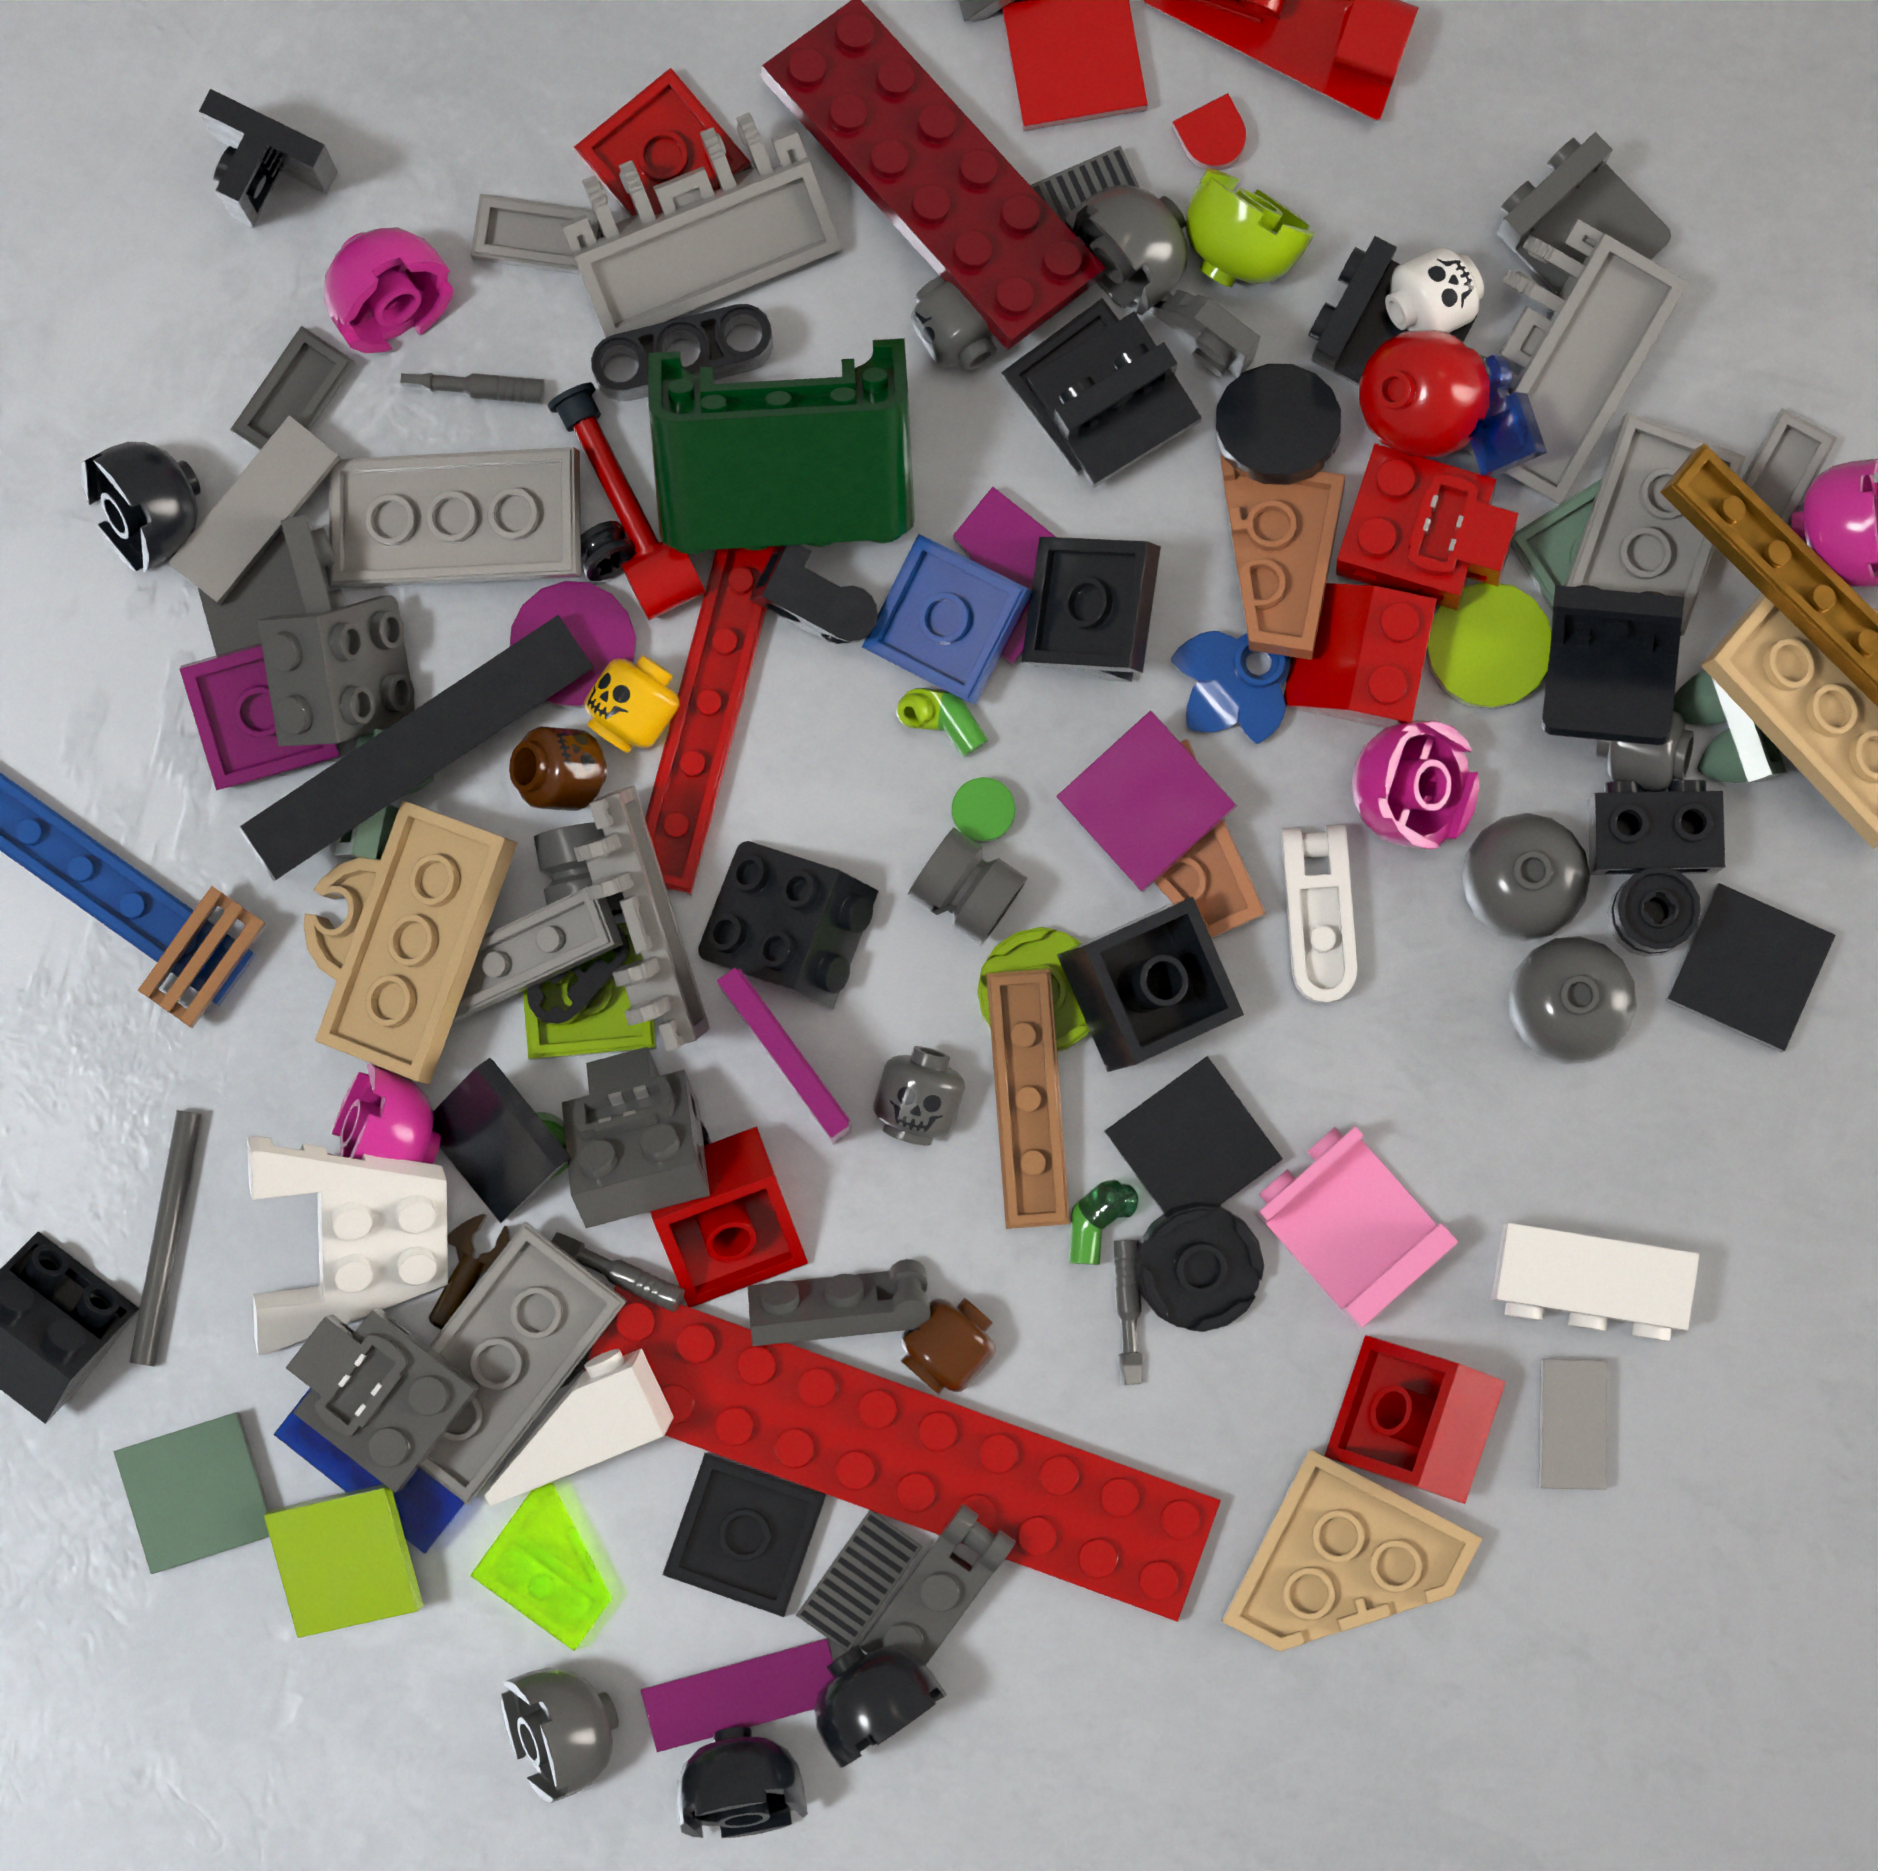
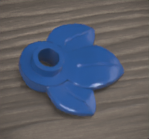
[1171,631,1290,744]

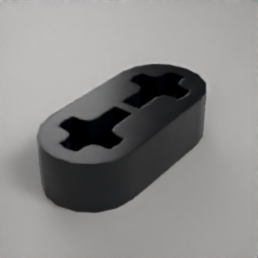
[527,925,630,1026]

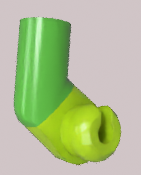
[896,688,989,758]

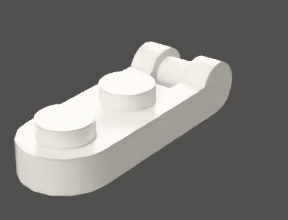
[1281,824,1358,1004]

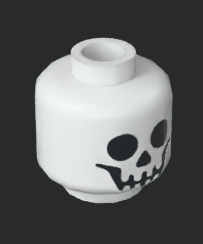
[1385,247,1484,333]

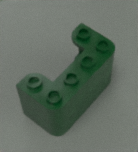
[648,338,915,554]

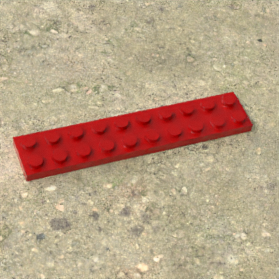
[584,1285,1221,1622]

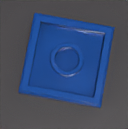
[862,533,1033,705]

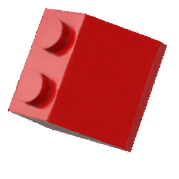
[1283,583,1437,728]
[650,1126,808,1308]
[1324,1335,1506,1504]

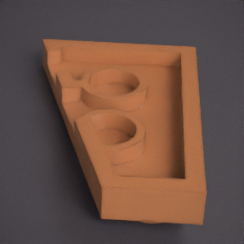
[1220,455,1345,660]
[1155,739,1267,939]

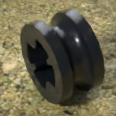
[580,521,636,581]

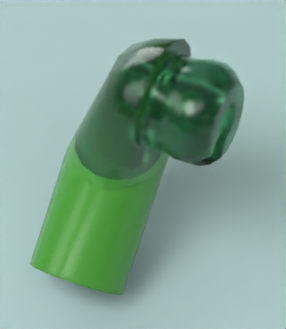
[1068,1179,1139,1265]

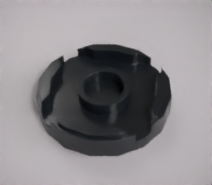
[1216,364,1341,485]
[1134,1202,1264,1332]

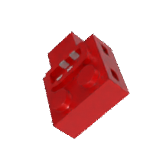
[1336,443,1519,611]

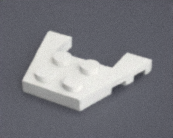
[247,1136,448,1355]

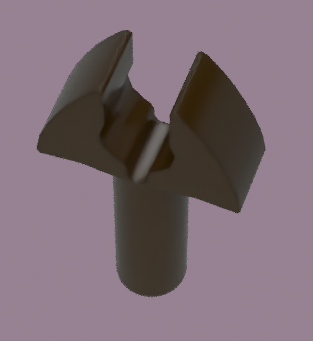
[428,1214,511,1330]

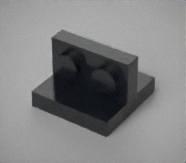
[199,89,338,228]
[1026,311,1202,488]
[1021,537,1161,682]

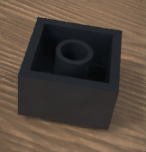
[1057,897,1244,1072]

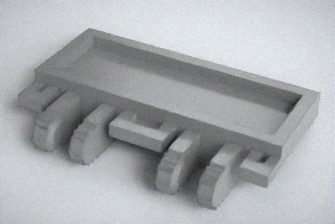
[560,112,843,338]
[1462,219,1689,504]
[573,786,710,1052]

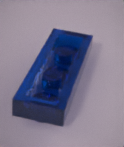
[273,1388,465,1554]

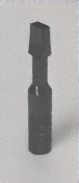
[400,373,545,404]
[552,1232,685,1313]
[1114,1240,1143,1385]

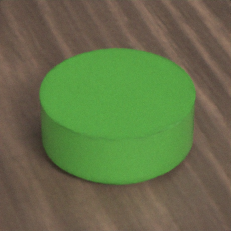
[952,777,1015,843]

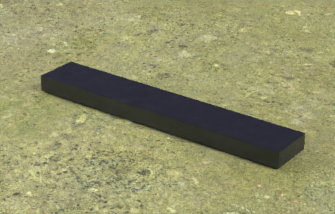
[238,615,594,881]

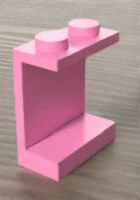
[1256,1126,1458,1329]

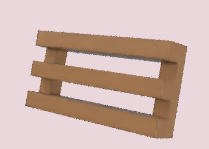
[137,886,266,1029]

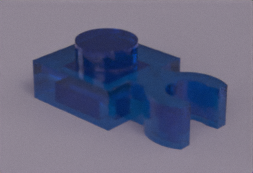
[1469,355,1547,477]

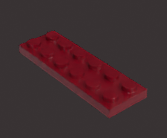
[760,0,1106,350]

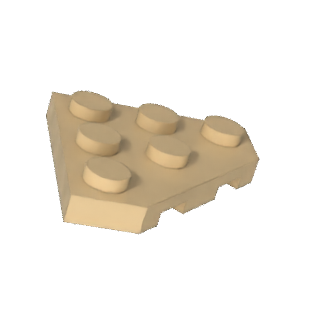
[1221,1449,1483,1652]

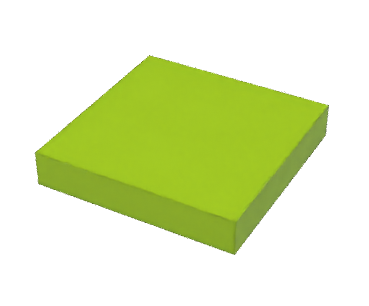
[523,923,657,1060]
[264,1484,424,1638]

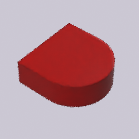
[1171,93,1246,170]

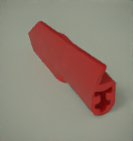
[1143,0,1419,121]

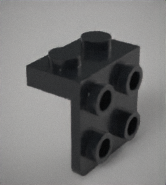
[1308,236,1478,386]
[1542,585,1684,745]
[698,841,879,1009]

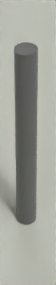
[130,1110,202,1367]

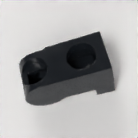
[749,545,878,644]

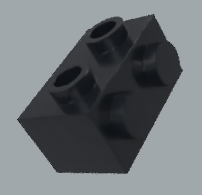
[1588,780,1725,875]

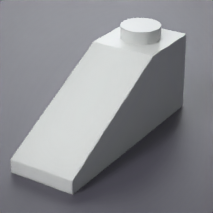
[484,1348,674,1507]

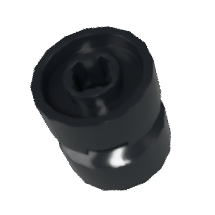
[1607,867,1701,957]

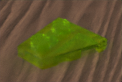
[470,1482,613,1651]

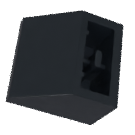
[0,1231,139,1424]

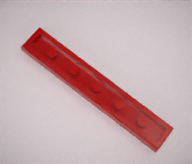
[645,546,775,896]

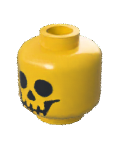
[584,654,680,753]

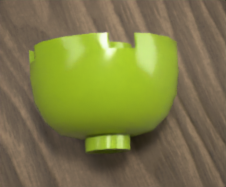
[1185,168,1315,288]

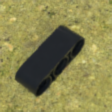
[591,304,773,402]

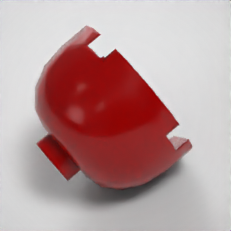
[1359,330,1490,457]

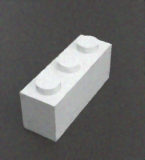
[1491,1223,1700,1341]

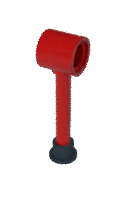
[547,382,706,621]

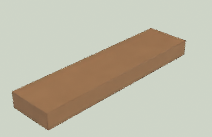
[986,968,1070,1229]

